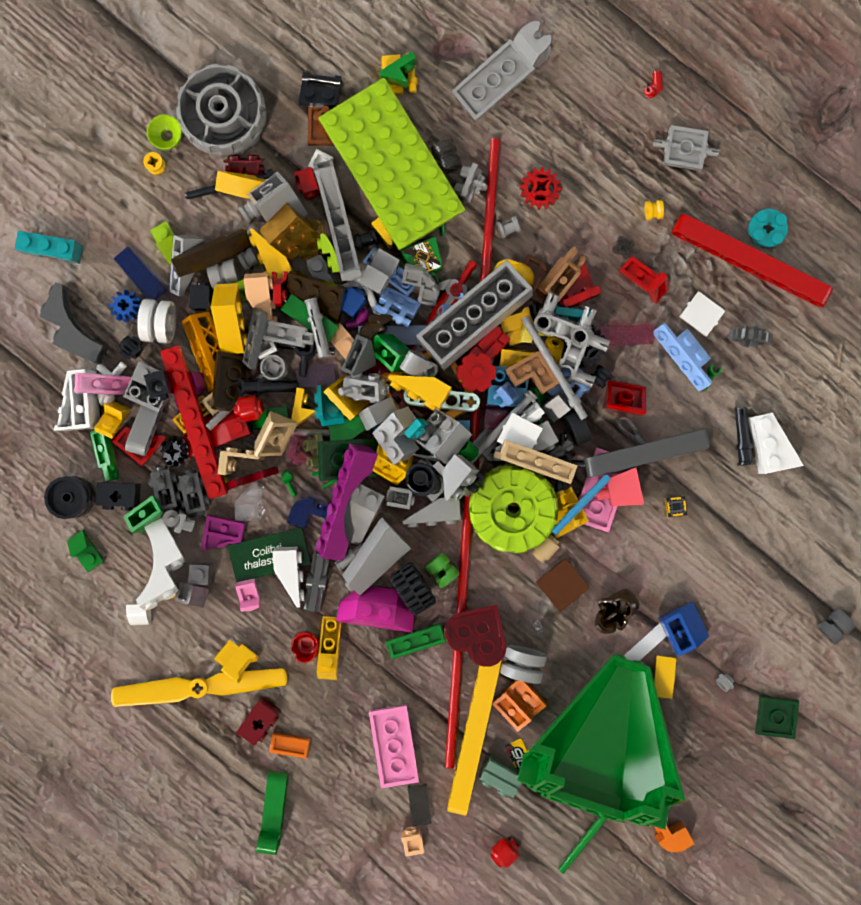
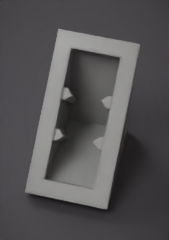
[358,397,399,431]

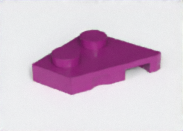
[201,514,246,551]

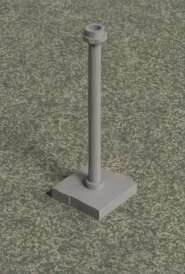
[432,390,537,497]

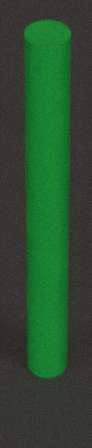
[558,816,607,874]

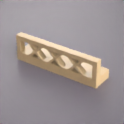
[493,440,577,484]

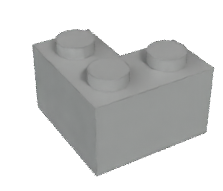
[359,248,400,295]
[372,407,419,465]

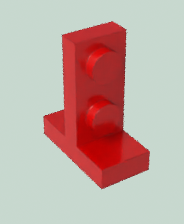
[619,256,669,304]

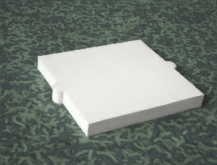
[679,291,725,336]
[497,413,543,449]

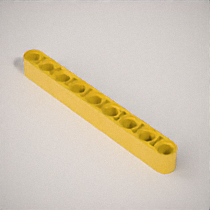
[447,660,502,816]

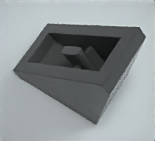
[341,335,377,376]

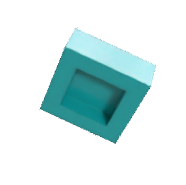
[404,419,429,439]

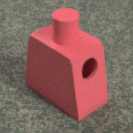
[596,468,644,506]

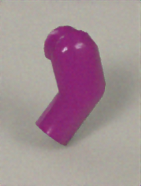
[346,308,370,330]

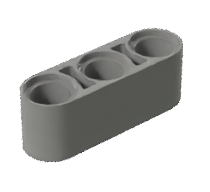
[125,405,163,456]

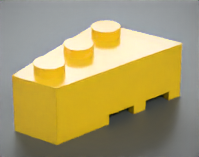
[211,283,248,354]

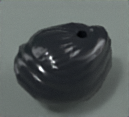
[405,462,441,496]

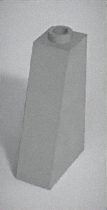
[342,518,411,595]

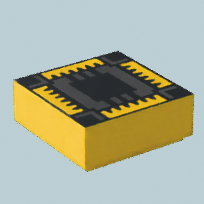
[665,496,687,517]

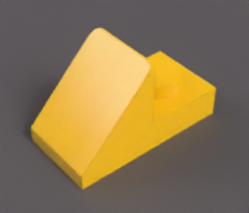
[291,388,315,427]
[94,401,132,439]

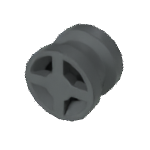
[237,248,260,272]

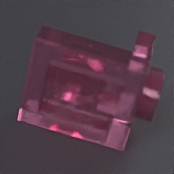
[286,436,307,466]

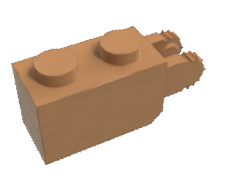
[537,247,587,302]

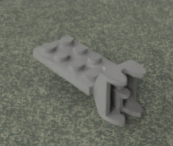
[451,21,552,122]

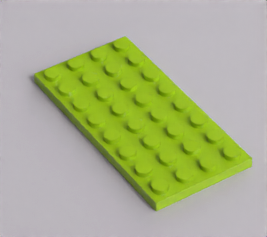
[318,78,465,251]

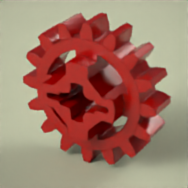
[519,167,562,210]

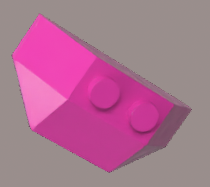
[336,586,414,632]

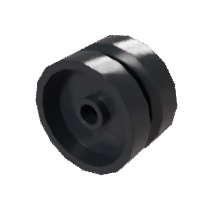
[44,476,96,519]

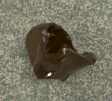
[595,589,640,634]

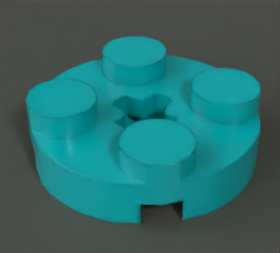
[748,209,788,248]

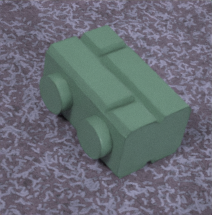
[479,755,522,798]

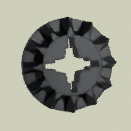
[160,436,189,466]

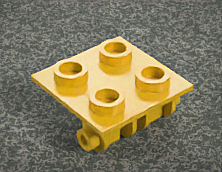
[554,487,589,538]

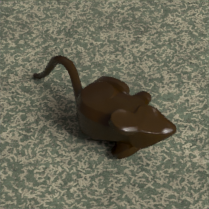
[347,314,393,374]

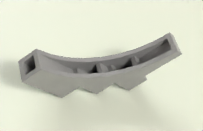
[313,159,361,281]

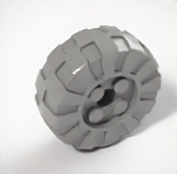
[176,64,267,158]

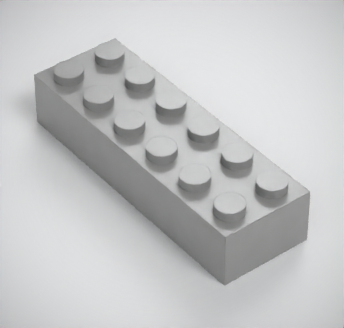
[416,260,533,371]

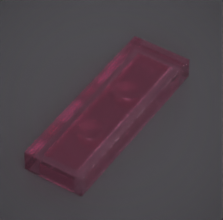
[595,324,654,346]

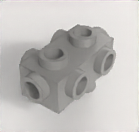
[338,373,390,403]

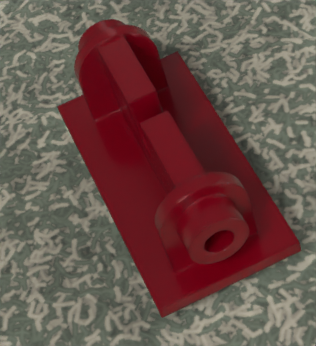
[223,155,265,175]

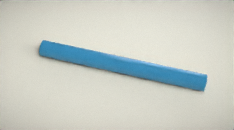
[552,474,611,535]

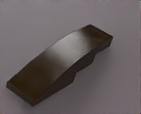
[171,229,252,277]

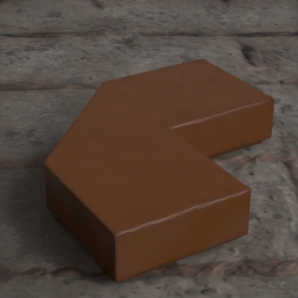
[523,255,548,306]

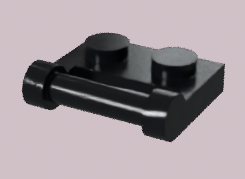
[299,72,342,109]

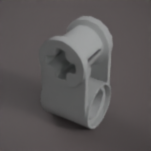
[400,350,438,377]

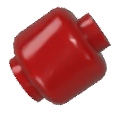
[234,395,264,422]
[491,837,519,868]

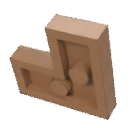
[505,351,560,394]

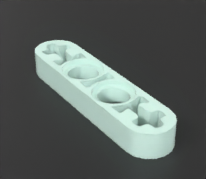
[404,391,480,412]

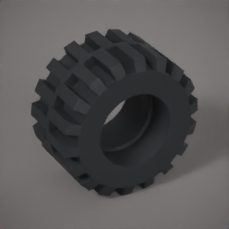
[390,562,436,616]

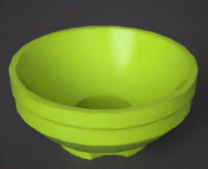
[147,114,183,151]

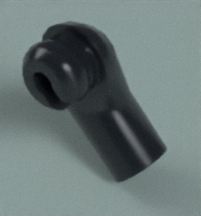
[529,303,549,327]

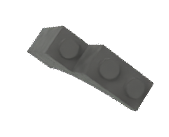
[40,282,108,364]

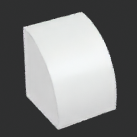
[126,602,152,625]

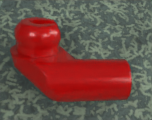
[644,71,663,98]

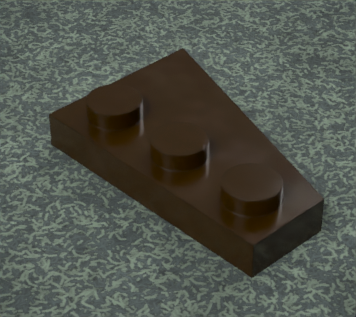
[286,270,346,324]

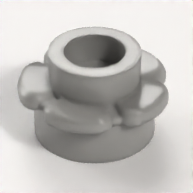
[716,674,734,692]

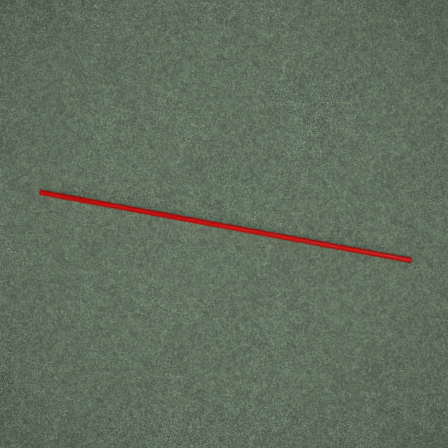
[445,138,500,769]

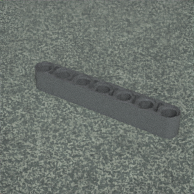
[583,428,712,478]

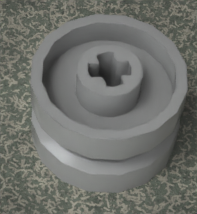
[500,645,547,684]

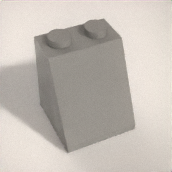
[246,172,308,222]

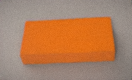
[269,732,311,759]

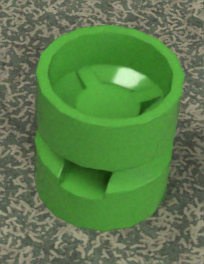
[424,552,460,589]

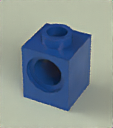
[342,287,367,319]

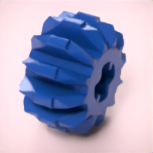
[109,290,141,323]

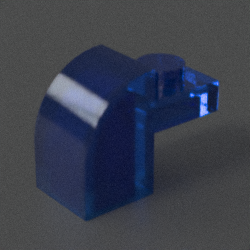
[287,497,328,528]

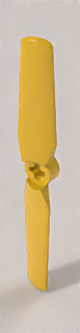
[111,668,288,707]

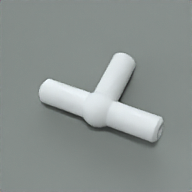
[96,362,127,376]

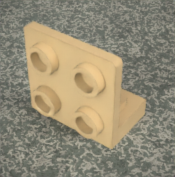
[218,448,265,475]

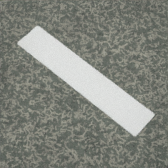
[624,623,666,661]

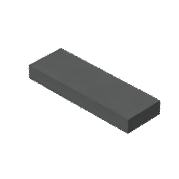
[242,307,268,369]

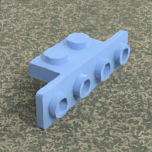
[652,323,712,391]

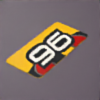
[505,739,527,771]

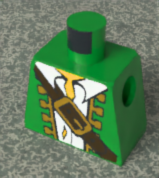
[401,237,442,284]

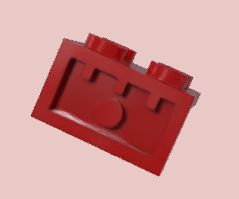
[559,262,601,308]

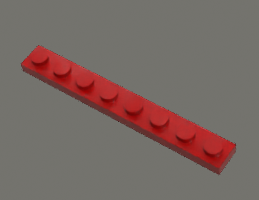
[160,345,229,499]

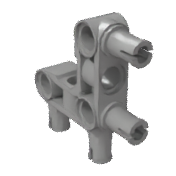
[534,292,610,388]

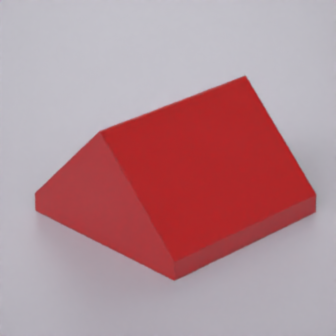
[602,380,646,416]

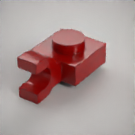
[272,271,288,307]

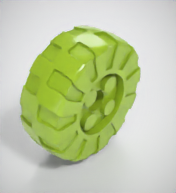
[469,464,559,553]

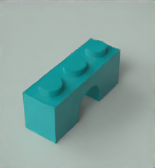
[14,231,83,264]

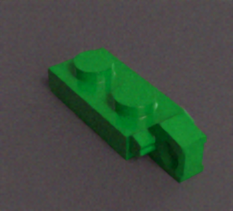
[90,430,119,482]

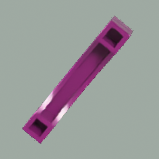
[316,444,378,561]

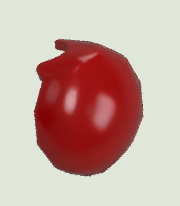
[291,631,320,663]

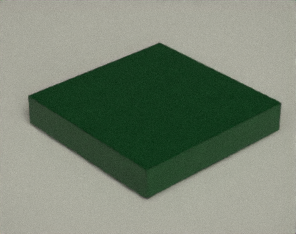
[755,695,799,739]

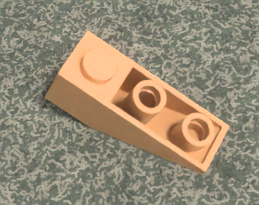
[244,272,278,322]

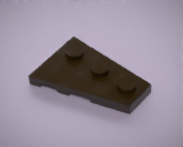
[211,351,250,412]

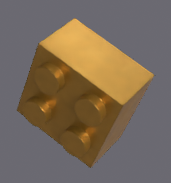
[259,203,319,261]

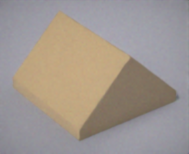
[254,411,298,457]

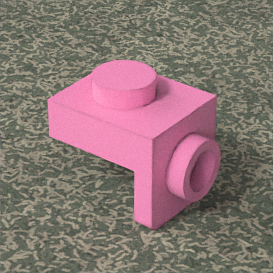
[235,579,260,612]

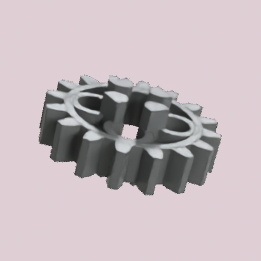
[728,326,773,348]

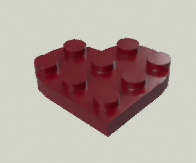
[444,605,506,667]

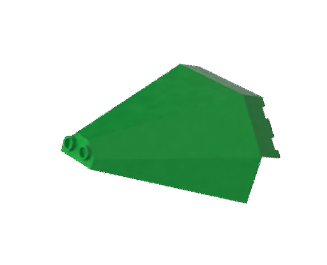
[517,654,685,830]

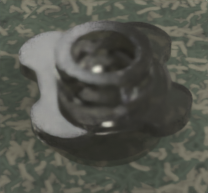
[612,236,635,258]

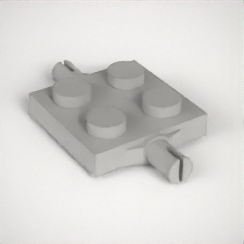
[653,125,719,171]

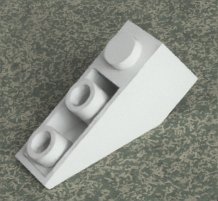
[273,546,305,608]

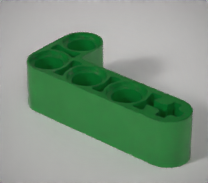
[256,770,289,855]

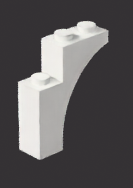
[136,518,186,610]

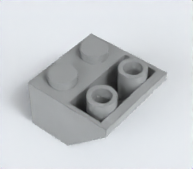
[123,362,173,413]
[413,409,472,465]

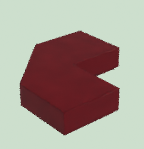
[226,466,279,490]

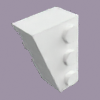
[54,369,100,431]
[747,413,804,474]

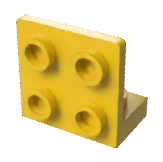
[373,444,414,485]

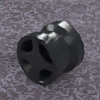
[590,365,613,389]

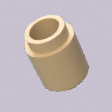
[532,534,560,563]

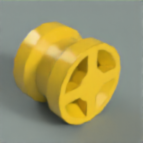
[143,152,166,175]
[644,200,664,221]

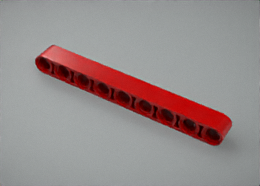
[671,214,833,307]

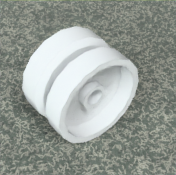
[137,299,176,344]

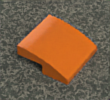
[492,680,547,732]

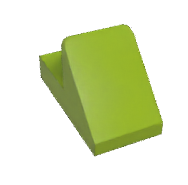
[150,221,175,265]

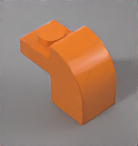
[654,821,695,852]

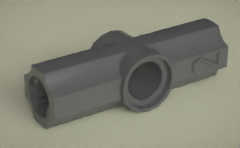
[304,552,329,612]

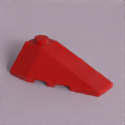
[178,409,254,458]

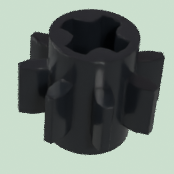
[119,336,144,359]

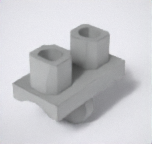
[454,163,488,203]
[162,509,195,533]

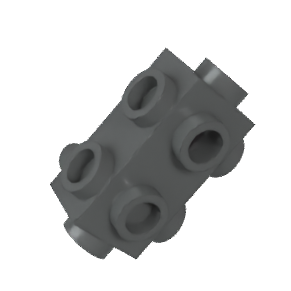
[149,466,183,512]
[177,469,211,517]

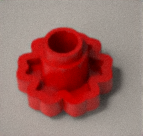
[456,353,496,392]

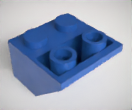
[658,601,709,656]

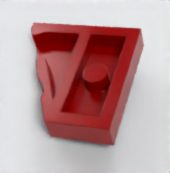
[112,427,166,467]

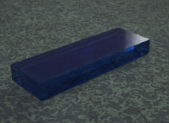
[113,246,167,300]

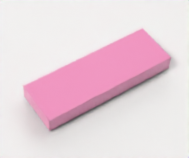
[75,373,132,396]

